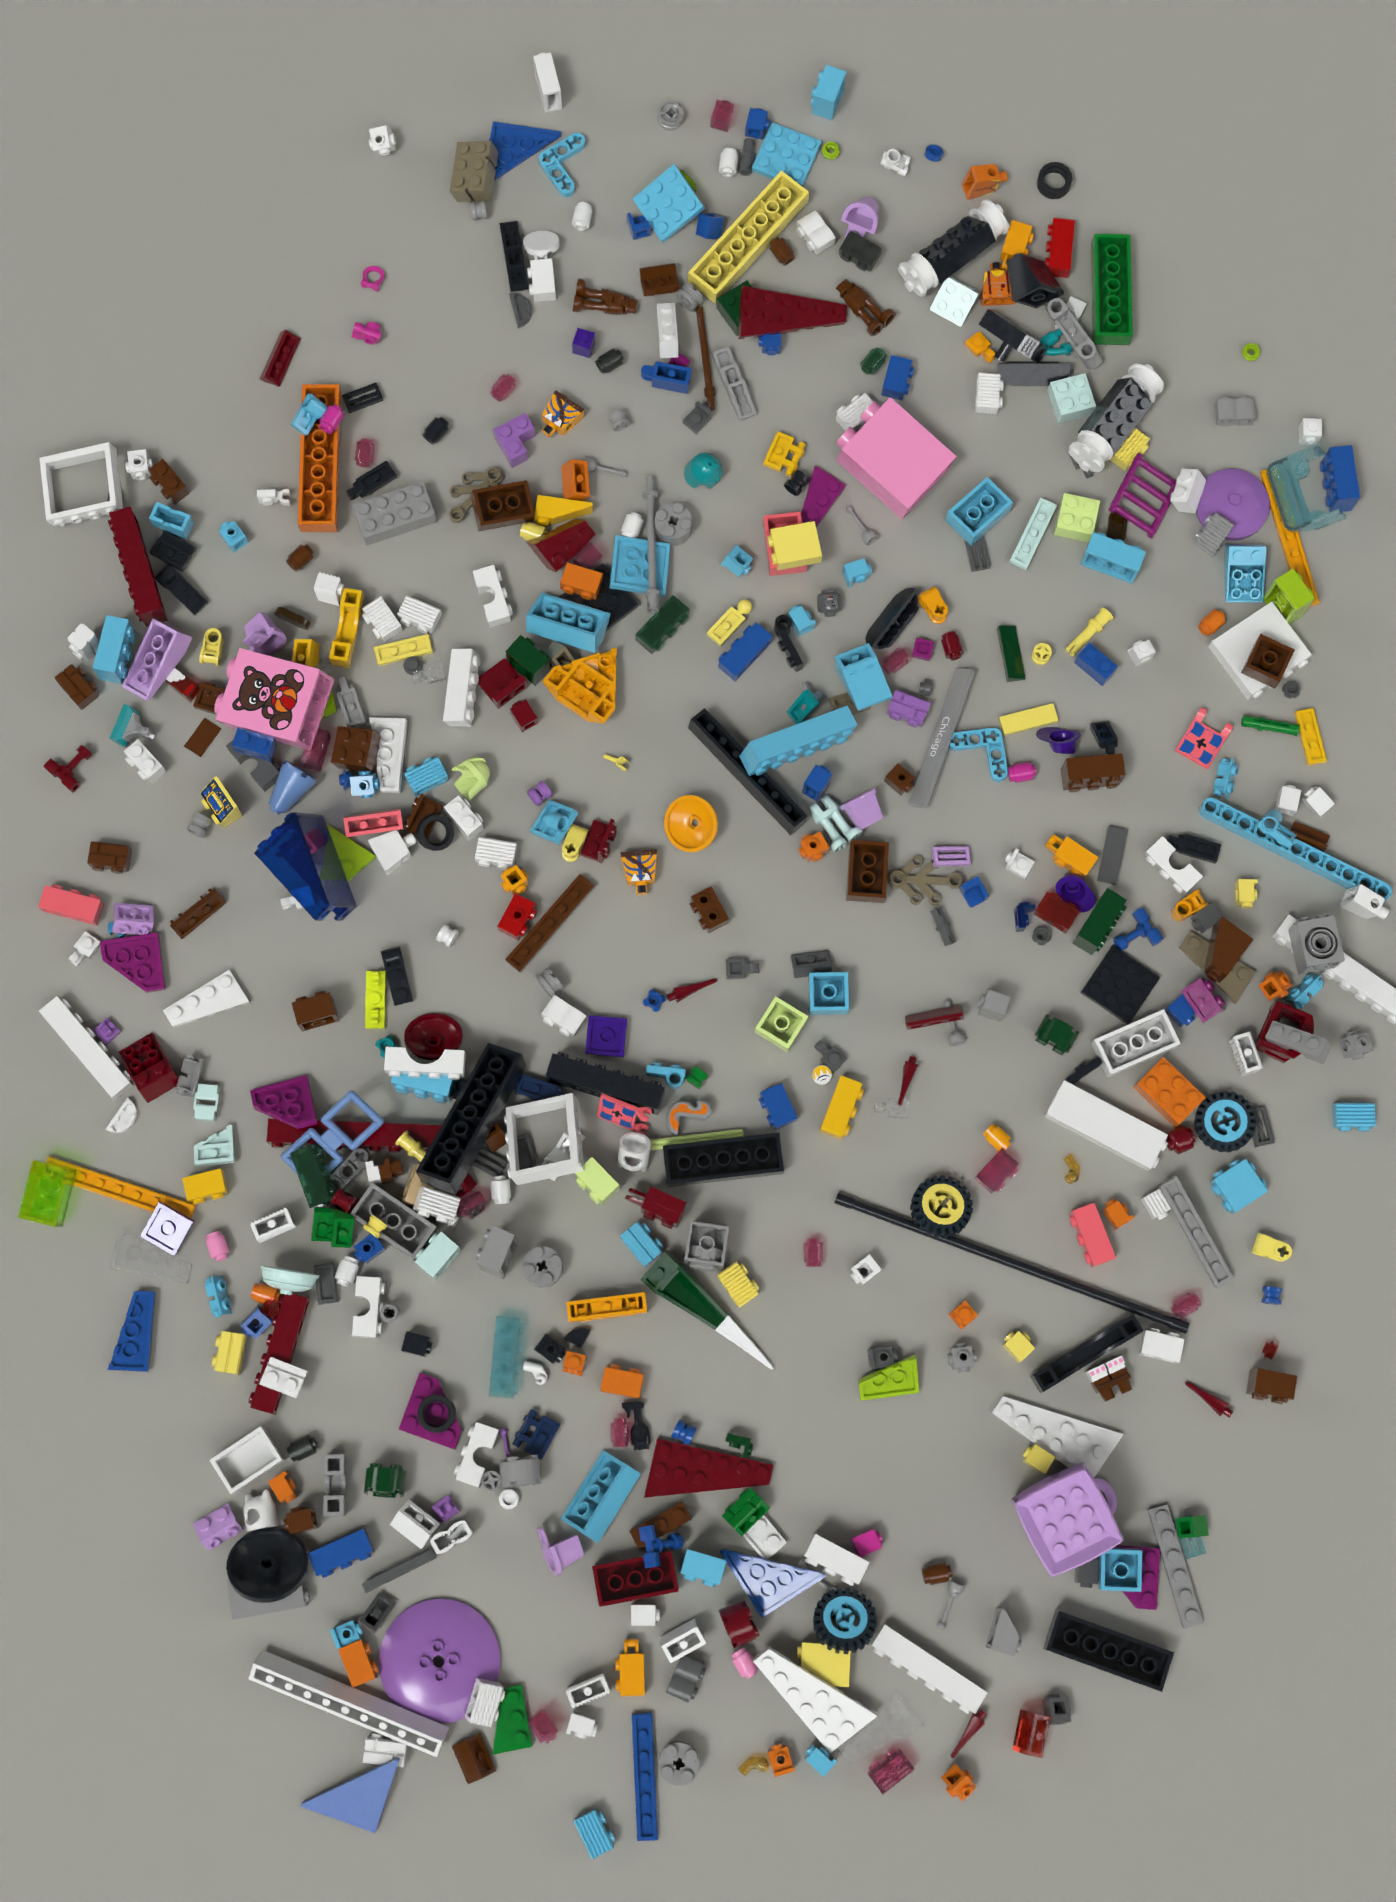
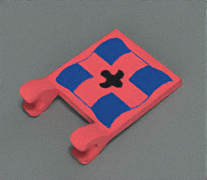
[1175,708,1233,770]
[597,1093,652,1135]

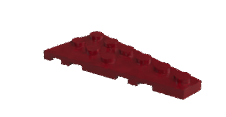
[738,286,847,340]
[644,1439,774,1498]

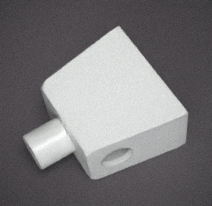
[368,830,417,875]
[1339,884,1389,920]

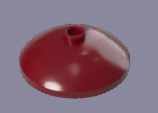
[404,1013,463,1060]

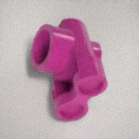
[351,322,381,345]

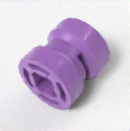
[526,780,553,807]

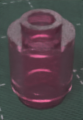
[489,374,516,402]
[354,439,375,468]
[881,648,909,675]
[803,1239,823,1267]
[1170,1292,1201,1319]
[610,1418,630,1447]

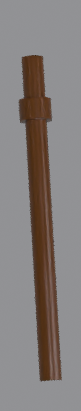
[696,306,716,410]

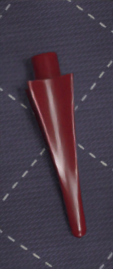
[667,978,717,1003]
[898,1056,918,1106]
[1185,1381,1233,1418]
[951,1709,987,1758]

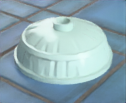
[260,1265,320,1295]

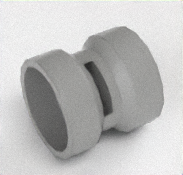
[187,813,212,838]

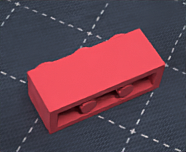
[343,808,403,837]
[38,884,104,926]
[1069,1203,1116,1268]

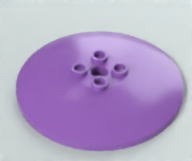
[379,1599,500,1724]

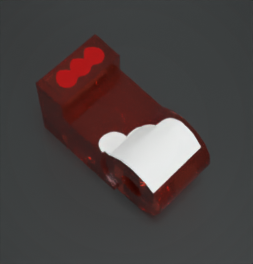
[165,668,199,703]

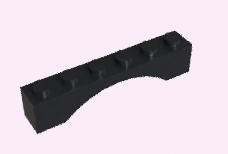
[1030,1314,1144,1393]

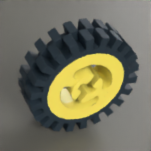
[910,1175,973,1239]

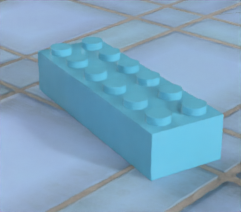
[739,705,857,776]

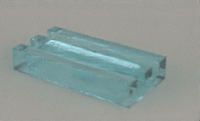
[1173,1514,1206,1559]

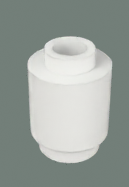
[719,148,738,177]
[571,202,592,231]
[620,512,644,538]
[490,1175,511,1204]
[334,1256,359,1287]

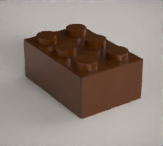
[470,480,535,532]
[1061,753,1126,792]
[846,840,889,903]

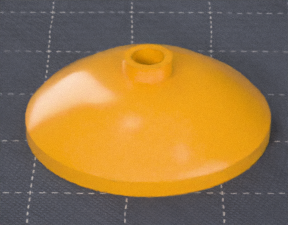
[664,795,718,852]

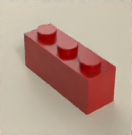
[1044,218,1075,278]

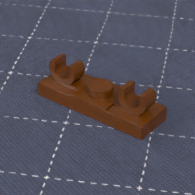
[170,888,226,939]

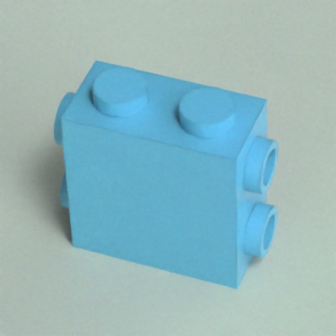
[1210,1159,1268,1214]

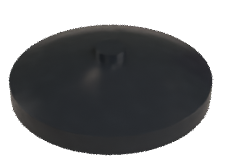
[226,1527,309,1603]

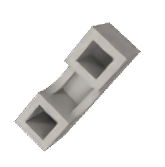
[1265,1021,1331,1064]
[323,1454,346,1516]

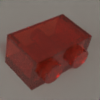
[1033,891,1080,934]
[1012,1709,1051,1758]

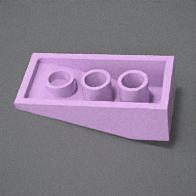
[122,618,193,701]

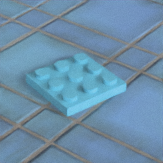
[751,122,822,187]
[633,164,705,243]
[609,535,670,597]

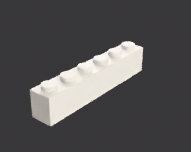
[39,996,134,1101]
[870,1624,988,1714]

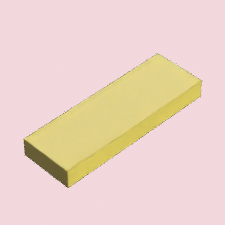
[374,634,433,666]
[999,703,1059,736]

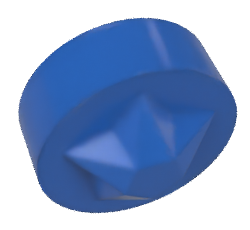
[925,144,943,162]

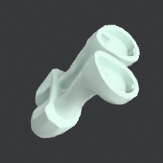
[810,795,863,853]

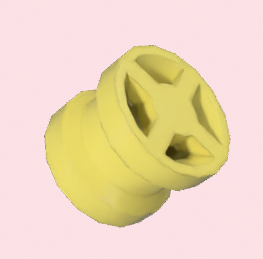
[1031,643,1052,665]
[363,1215,387,1239]

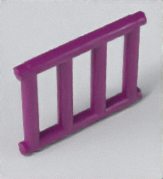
[1108,453,1177,539]

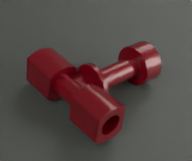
[43,745,92,793]

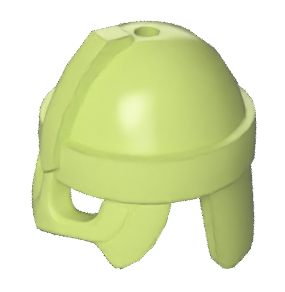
[451,757,490,800]

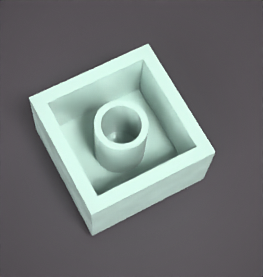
[1047,373,1096,424]
[415,1232,462,1281]

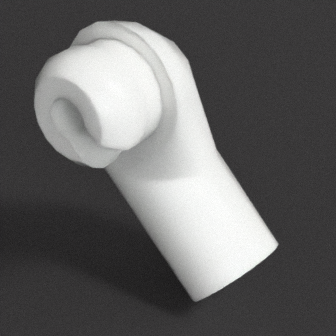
[523,1360,548,1385]

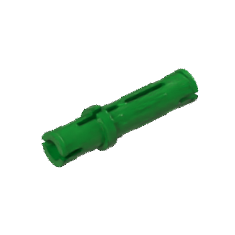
[1241,715,1300,736]

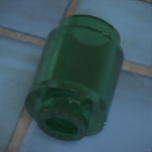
[860,347,887,375]

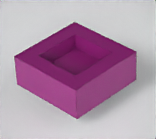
[669,352,690,367]
[911,637,934,661]

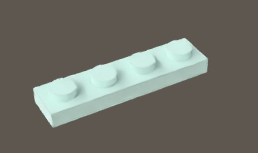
[1009,497,1057,570]

